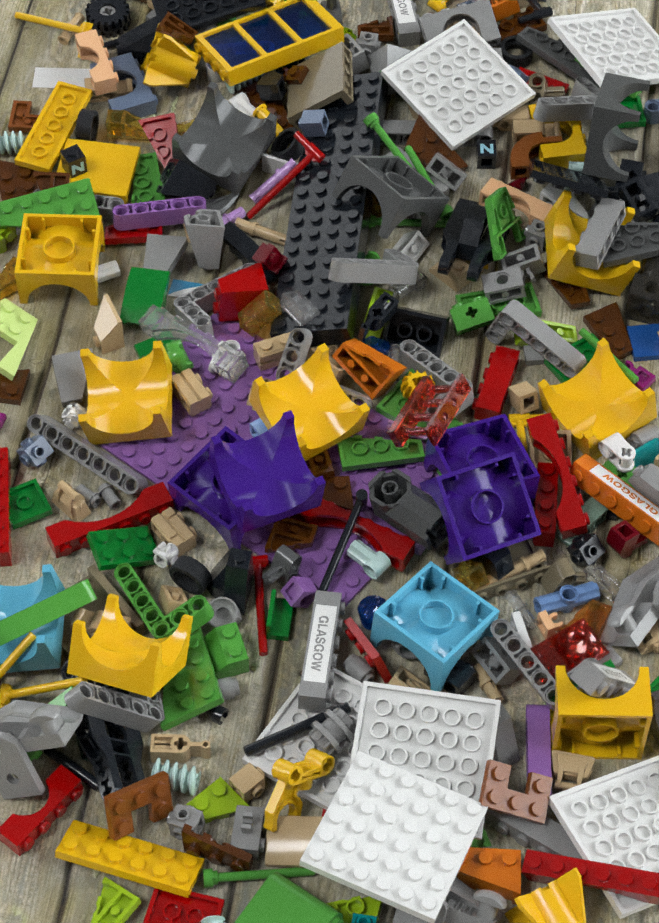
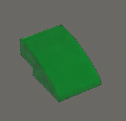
[120,267,170,329]

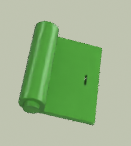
[234,872,344,923]

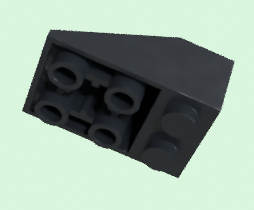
[619,172,659,222]

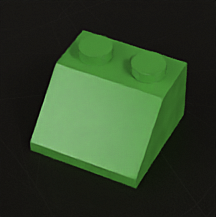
[204,622,249,679]

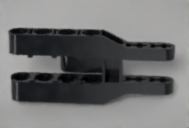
[437,198,515,282]
[61,661,146,808]

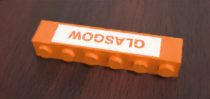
[570,454,659,546]

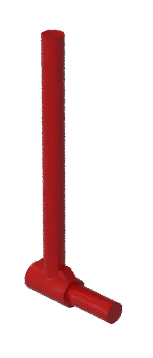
[246,131,325,220]
[253,554,269,656]

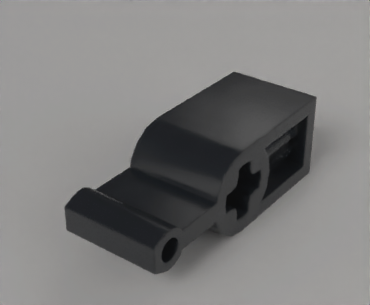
[357,291,399,341]

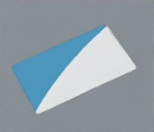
[168,279,204,297]

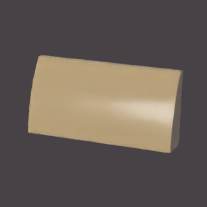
[265,816,323,868]

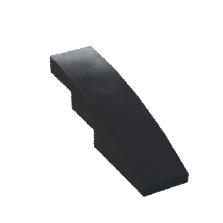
[223,221,280,285]

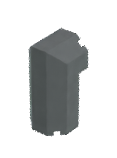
[368,469,448,550]

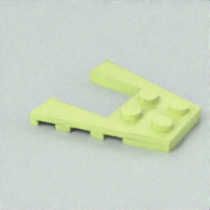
[0,298,38,381]

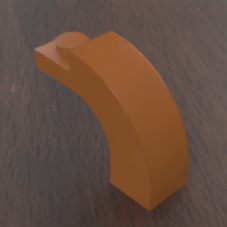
[509,132,563,180]

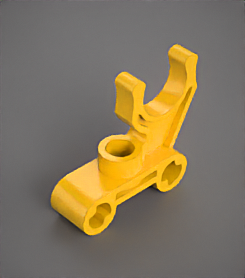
[263,748,335,832]

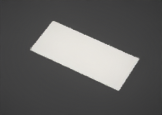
[32,67,90,88]

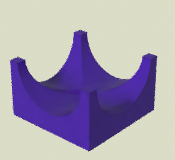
[208,410,326,534]
[424,414,540,507]
[167,426,245,550]
[420,452,542,565]

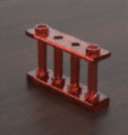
[387,373,471,448]

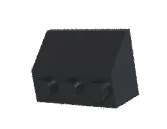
[381,306,450,358]

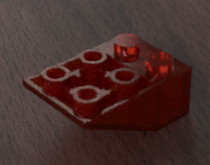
[528,618,609,684]

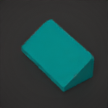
[633,438,659,467]

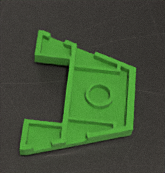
[485,187,526,261]

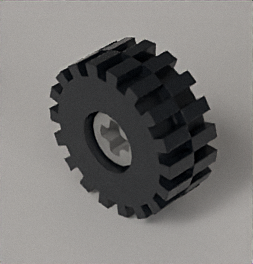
[85,0,131,38]

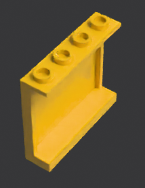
[57,138,141,204]

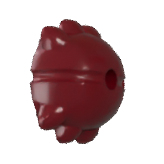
[507,176,527,190]

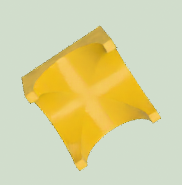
[544,190,641,296]
[14,213,106,306]
[538,338,657,460]
[78,341,172,445]
[249,343,370,461]
[67,594,193,698]
[550,665,653,760]

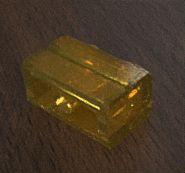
[238,290,282,337]

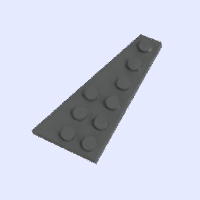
[516,26,600,88]

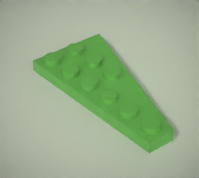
[0,178,104,230]
[160,627,224,731]

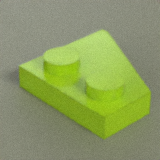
[186,777,249,823]
[91,877,141,923]

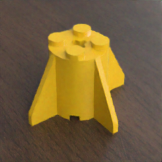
[140,23,201,88]
[505,867,586,923]

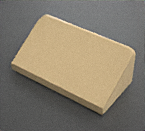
[158,585,188,616]

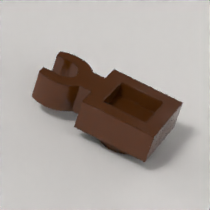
[282,65,309,85]

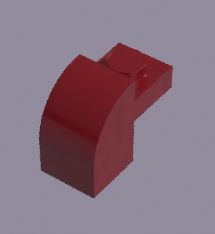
[252,242,288,275]
[606,520,649,558]

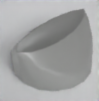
[209,597,243,627]

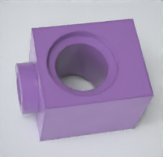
[280,576,318,608]

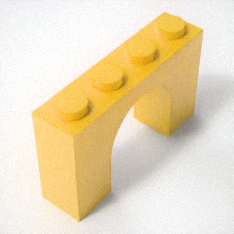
[528,104,587,168]

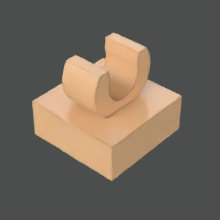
[536,610,563,641]

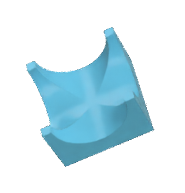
[370,561,500,692]
[0,564,65,673]

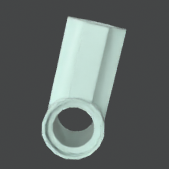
[347,540,391,580]

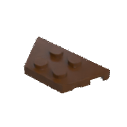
[404,114,468,170]
[0,160,38,201]

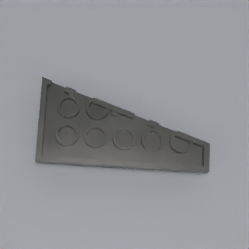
[602,222,659,268]

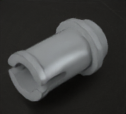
[98,483,122,510]
[75,484,101,508]

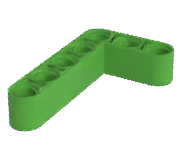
[114,563,214,639]
[0,579,97,646]

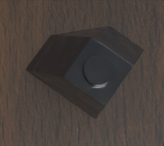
[115,16,160,65]
[156,159,217,199]
[466,547,514,581]
[207,548,254,615]

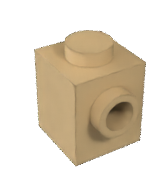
[508,381,539,415]
[229,762,265,803]

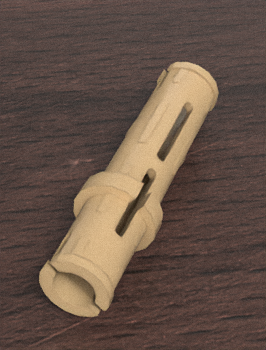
[235,217,286,246]
[484,549,547,585]

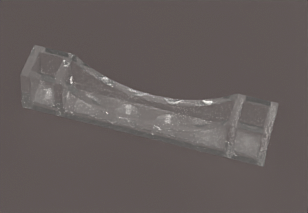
[138,304,249,383]

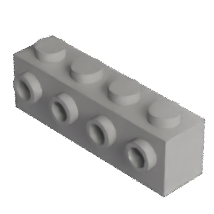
[573,197,626,270]

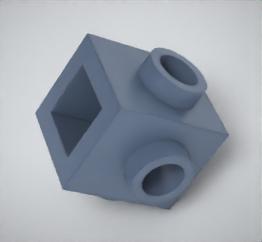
[16,435,54,468]

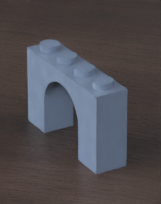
[90,52,158,125]

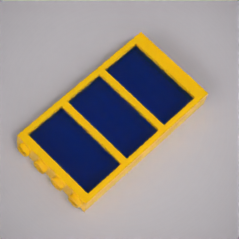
[194,0,345,87]

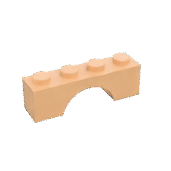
[75,29,119,96]
[479,177,553,225]

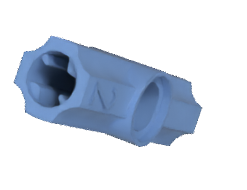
[533,581,600,615]

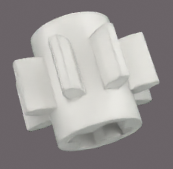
[62,403,86,430]
[153,541,179,569]

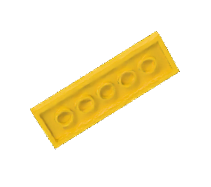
[14,81,93,172]
[55,820,205,898]

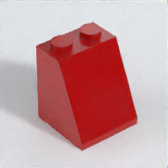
[213,263,269,322]

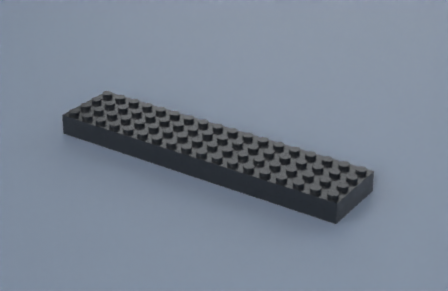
[270,72,389,347]

